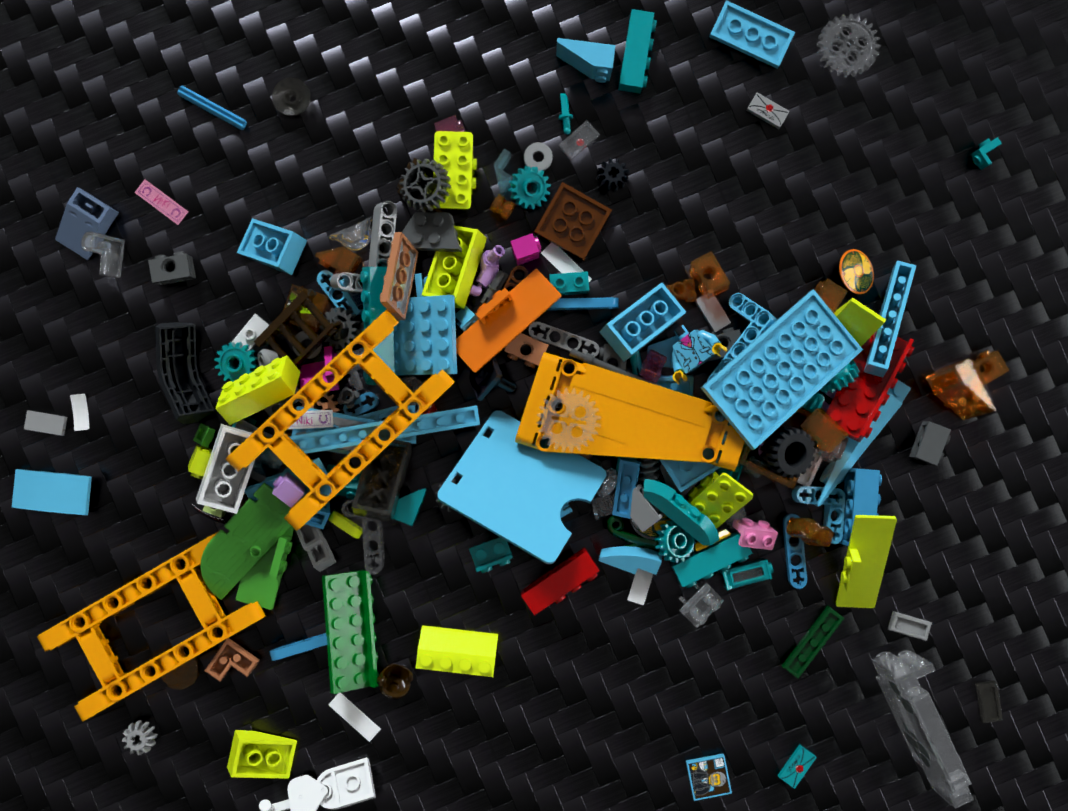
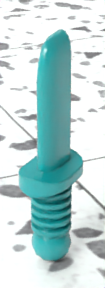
[559,93,573,135]

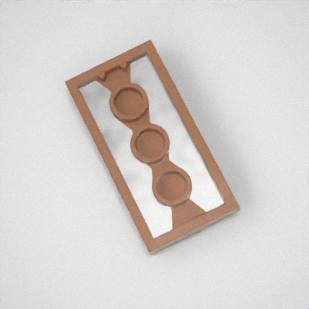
[380,232,419,321]

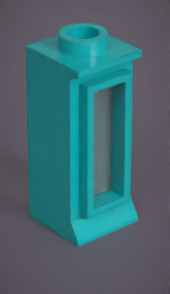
[719,558,773,590]

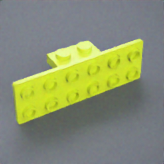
[836,515,897,608]

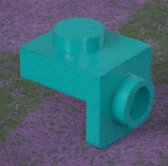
[971,137,1002,170]

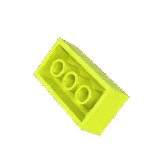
[215,355,301,425]

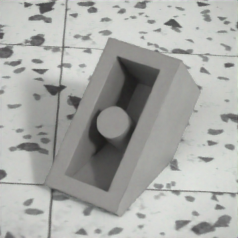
[630,483,664,532]

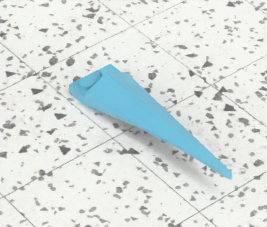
[817,380,911,507]

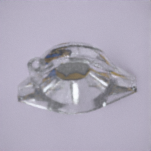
[328,216,373,251]

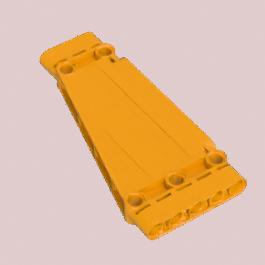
[515,352,745,471]

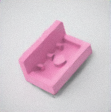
[732,518,778,550]

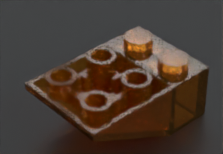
[926,358,996,420]

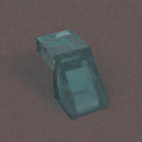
[494,149,513,197]

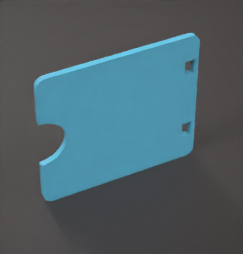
[437,411,606,564]

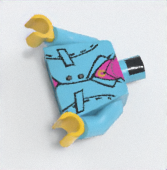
[672,325,727,385]

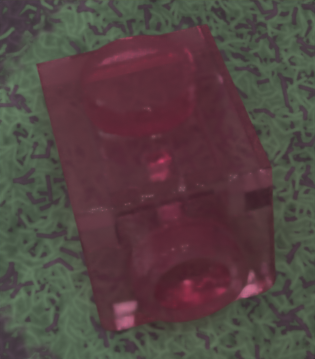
[639,349,667,383]

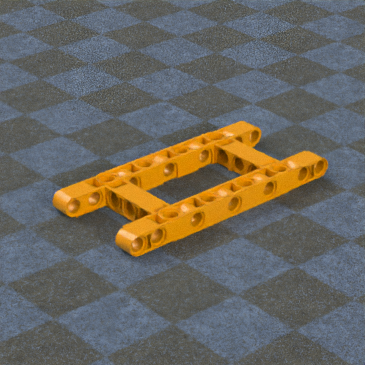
[225,309,455,531]
[37,532,266,722]

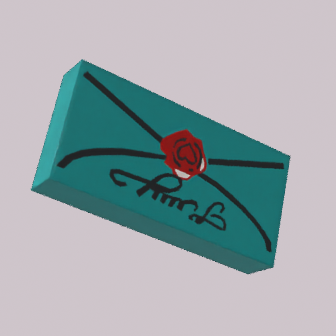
[777,744,817,789]

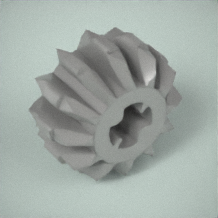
[121,720,158,755]

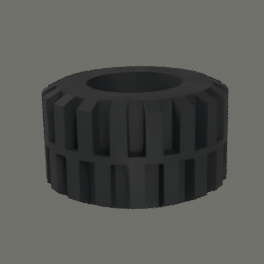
[760,425,816,478]

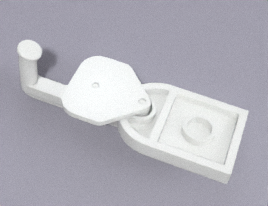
[259,757,376,811]

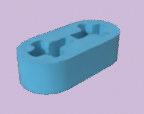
[343,392,379,416]

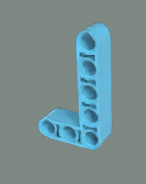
[707,293,778,381]

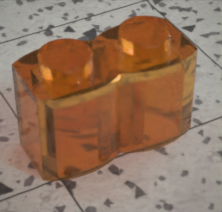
[786,518,834,547]

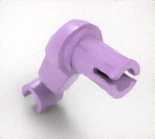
[469,245,505,296]

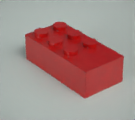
[521,547,600,615]

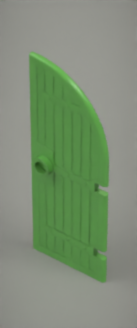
[201,483,295,600]

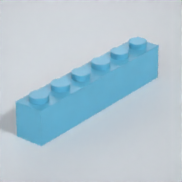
[864,261,917,378]

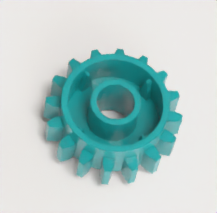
[508,166,551,209]
[214,342,258,382]
[820,360,860,393]
[655,520,696,563]

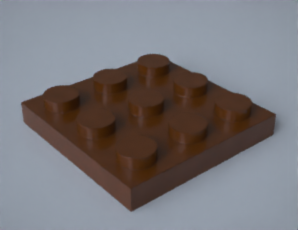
[534,182,612,261]

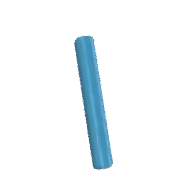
[177,86,247,130]

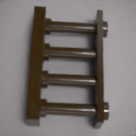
[254,289,342,371]

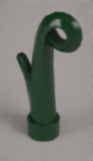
[607,515,661,552]

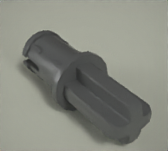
[480,270,509,304]

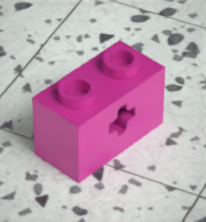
[510,233,541,266]

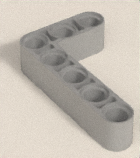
[330,201,397,294]

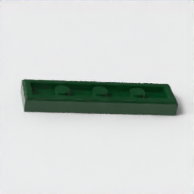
[782,606,845,679]

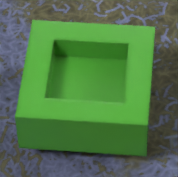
[193,423,216,448]

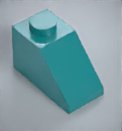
[389,488,428,526]

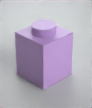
[272,472,306,508]

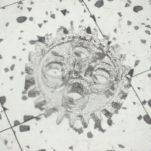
[817,14,881,78]
[537,388,601,453]

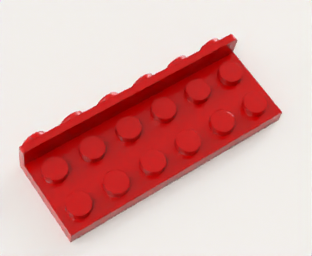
[820,334,914,442]

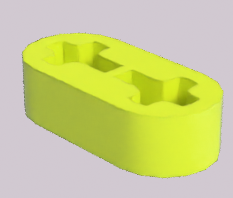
[328,511,364,539]

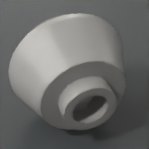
[257,349,280,366]

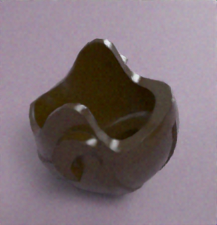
[377,664,413,700]

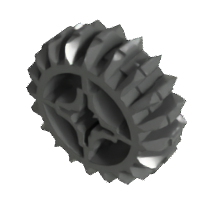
[399,159,451,212]

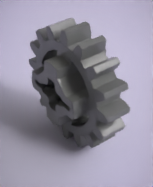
[319,307,360,349]

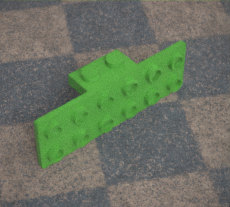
[236,526,294,610]

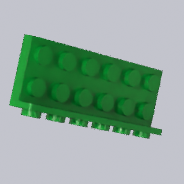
[322,570,379,694]

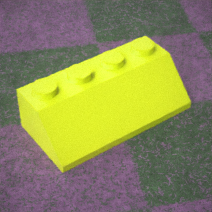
[422,226,487,309]
[416,625,498,677]

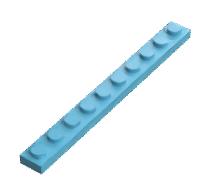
[289,405,480,454]

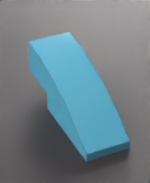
[599,546,662,575]

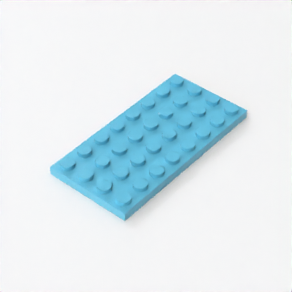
[701,289,863,450]

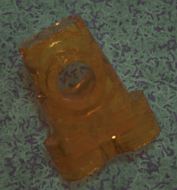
[665,279,697,302]

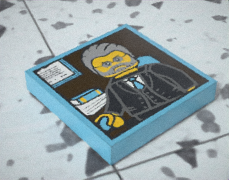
[686,753,732,801]

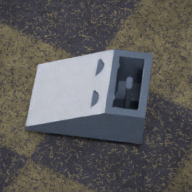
[55,187,119,260]

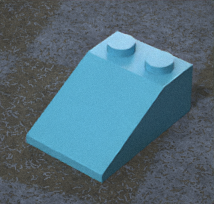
[556,38,615,83]
[237,218,307,275]

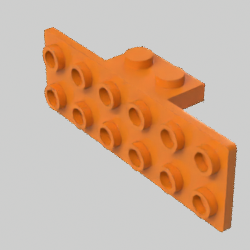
[456,269,562,373]

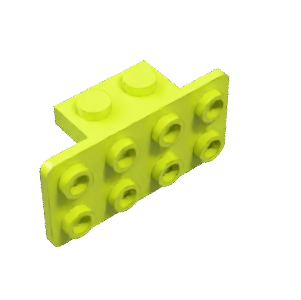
[433,131,477,209]
[687,471,753,529]

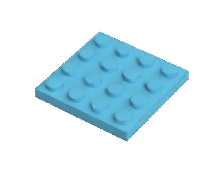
[393,295,457,375]

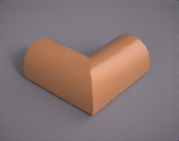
[204,638,260,682]

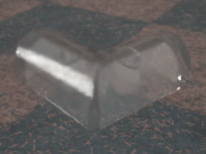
[81,232,125,278]

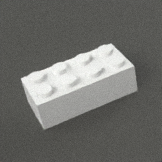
[196,424,255,514]

